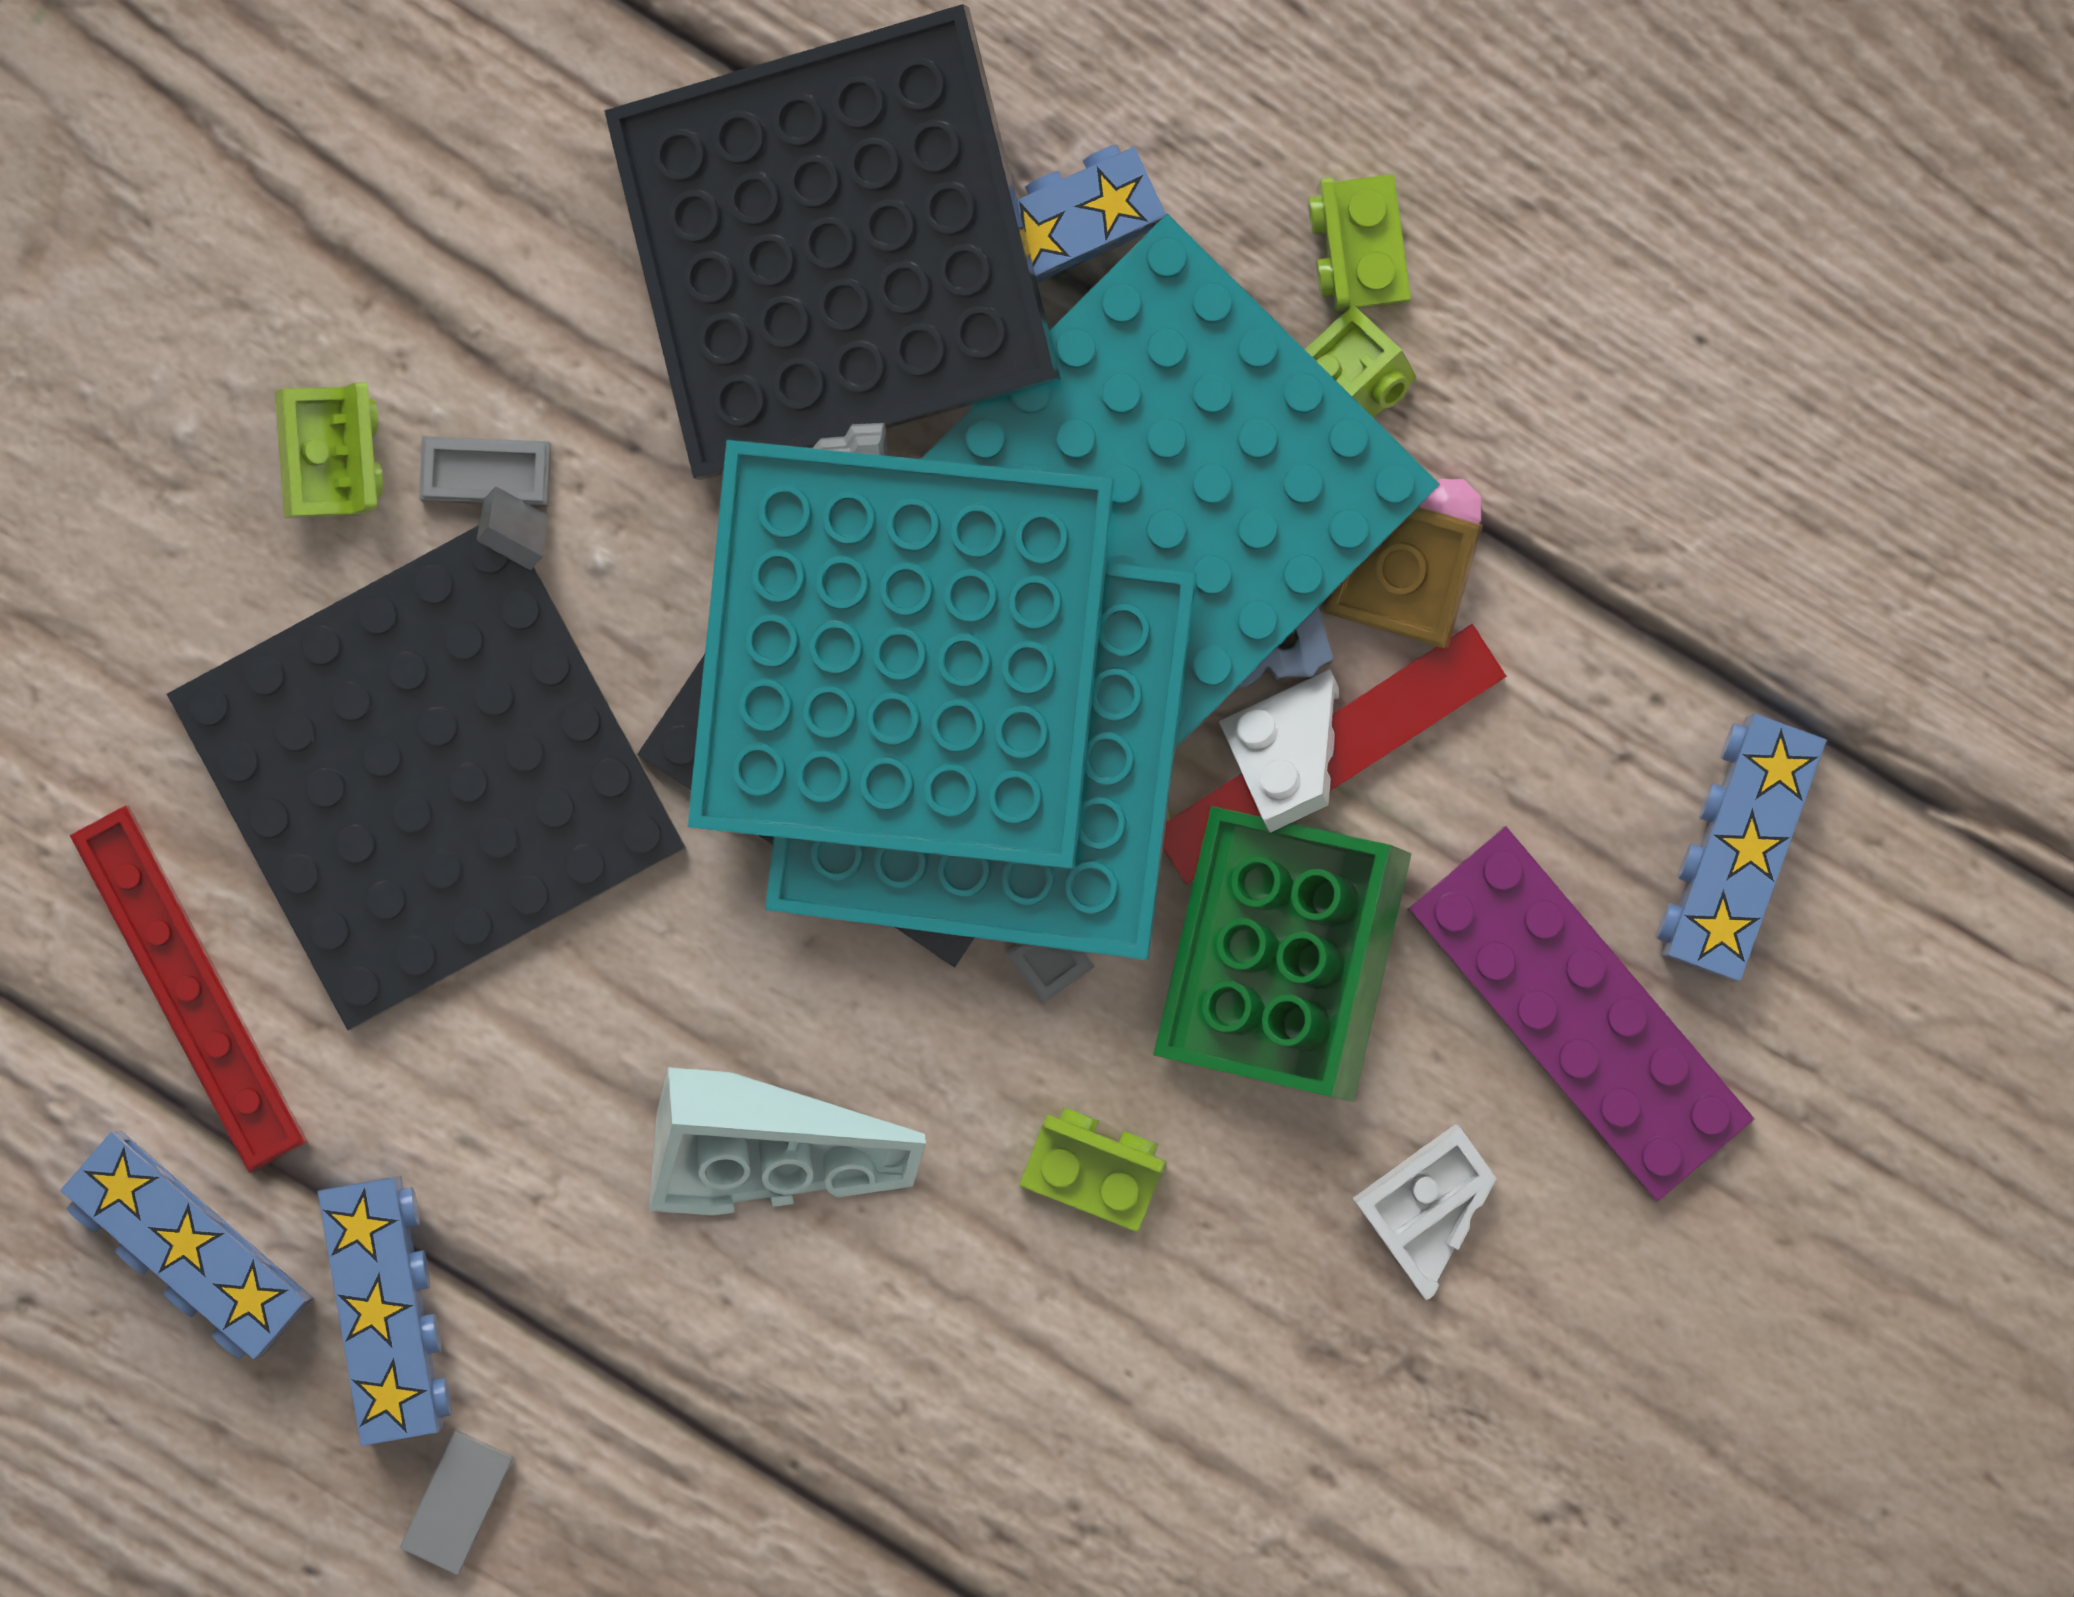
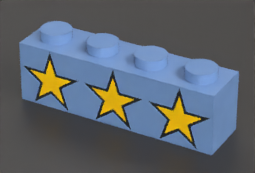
[1017,145,1166,284]
[1656,713,1827,982]
[60,1131,313,1360]
[317,1176,452,1446]

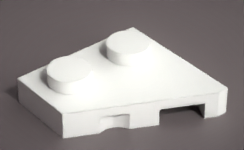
[1219,669,1339,833]
[1353,1124,1497,1301]

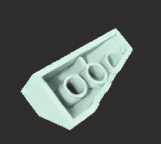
[649,1067,926,1215]

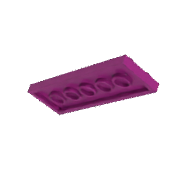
[1407,826,1755,1202]

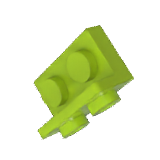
[1308,174,1411,312]
[1305,304,1416,418]
[1019,1107,1167,1232]

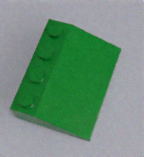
[1153,806,1412,1102]

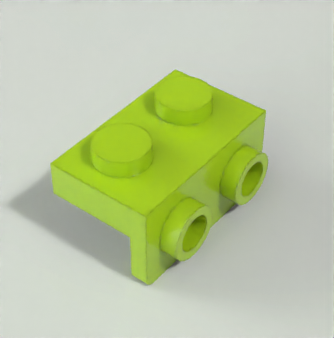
[275,382,383,519]

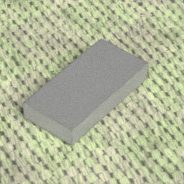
[419,436,551,507]
[400,1430,514,1575]

